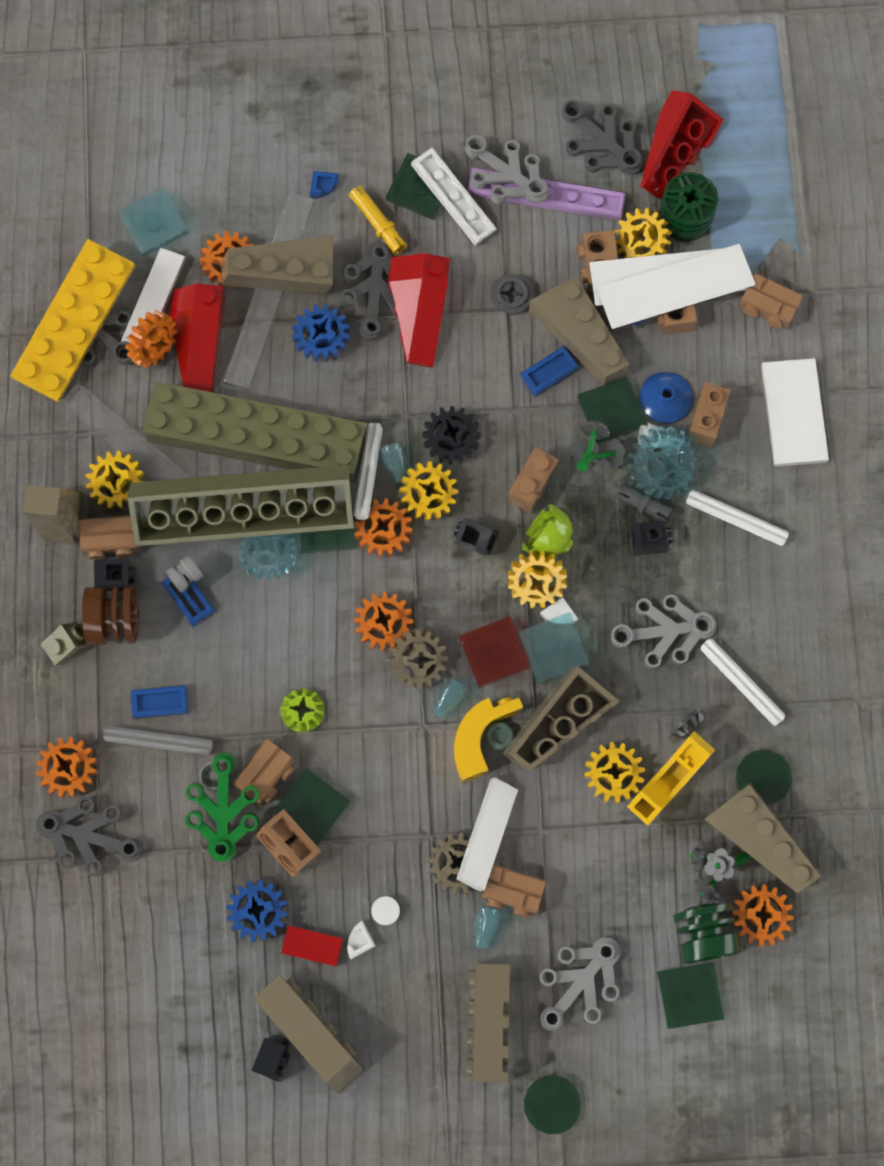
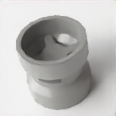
[165,555,203,593]
[199,762,230,793]

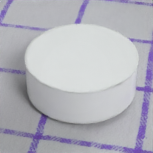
[371,896,400,926]

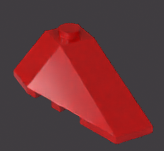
[640,90,724,199]
[388,253,450,368]
[170,283,226,392]

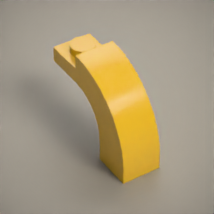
[454,696,523,784]
[627,731,715,825]

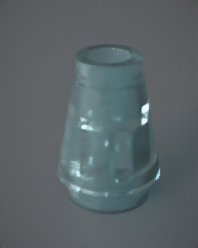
[380,442,409,484]
[432,677,468,720]
[473,906,502,950]

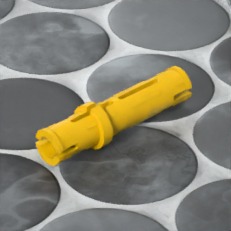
[349,186,407,255]

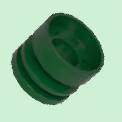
[659,172,719,242]
[673,902,742,964]

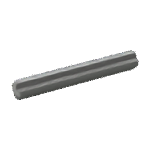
[103,726,213,756]

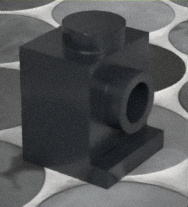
[454,518,500,556]
[631,521,673,556]
[94,558,136,591]
[251,1034,290,1082]

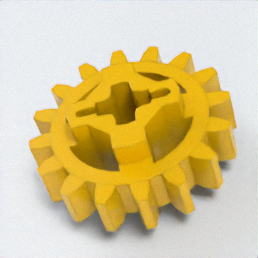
[614,208,672,259]
[85,451,145,510]
[398,461,458,521]
[508,550,567,608]
[584,742,645,804]

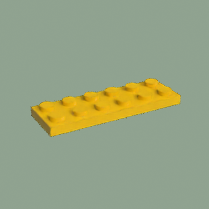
[10,239,135,403]

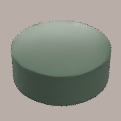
[486,722,514,751]

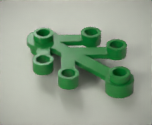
[185,752,260,862]

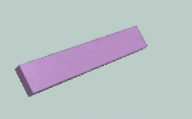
[467,168,626,220]

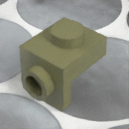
[40,622,89,666]

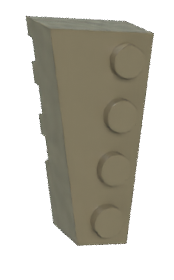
[222,235,333,295]
[529,276,630,387]
[23,485,84,544]
[502,666,620,771]
[705,783,821,893]
[467,964,510,1083]
[254,975,364,1094]

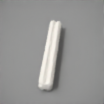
[353,423,383,520]
[686,490,789,546]
[701,638,786,726]

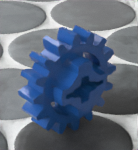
[292,304,350,362]
[226,880,288,943]

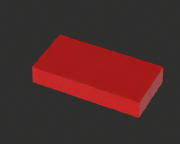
[281,925,343,967]

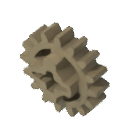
[387,629,448,690]
[427,833,470,895]

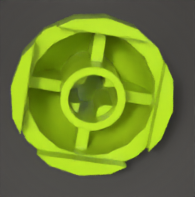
[522,504,573,558]

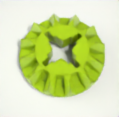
[280,688,325,732]

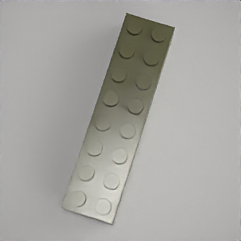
[142,381,367,483]
[127,465,354,546]

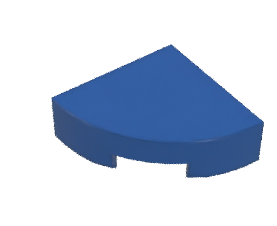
[310,171,340,199]

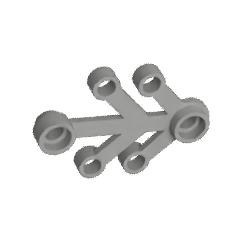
[465,135,549,204]
[610,594,717,669]
[539,938,620,1031]

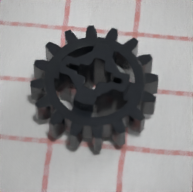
[422,406,481,465]

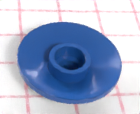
[639,372,693,424]

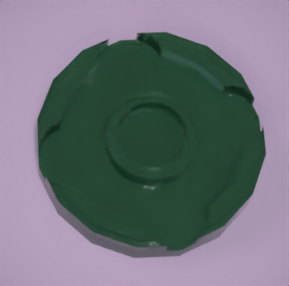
[735,749,792,805]
[524,1075,581,1134]

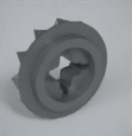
[491,274,533,316]
[669,709,707,743]

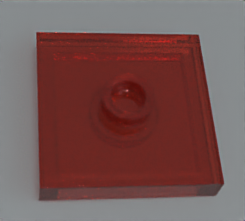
[458,616,530,688]

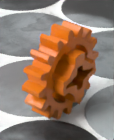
[200,231,254,289]
[125,310,177,368]
[354,498,413,558]
[354,591,414,652]
[36,737,98,798]
[730,884,794,947]

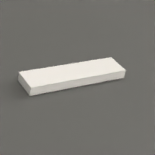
[411,147,497,246]
[121,248,186,343]
[456,777,518,891]

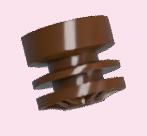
[82,585,140,645]

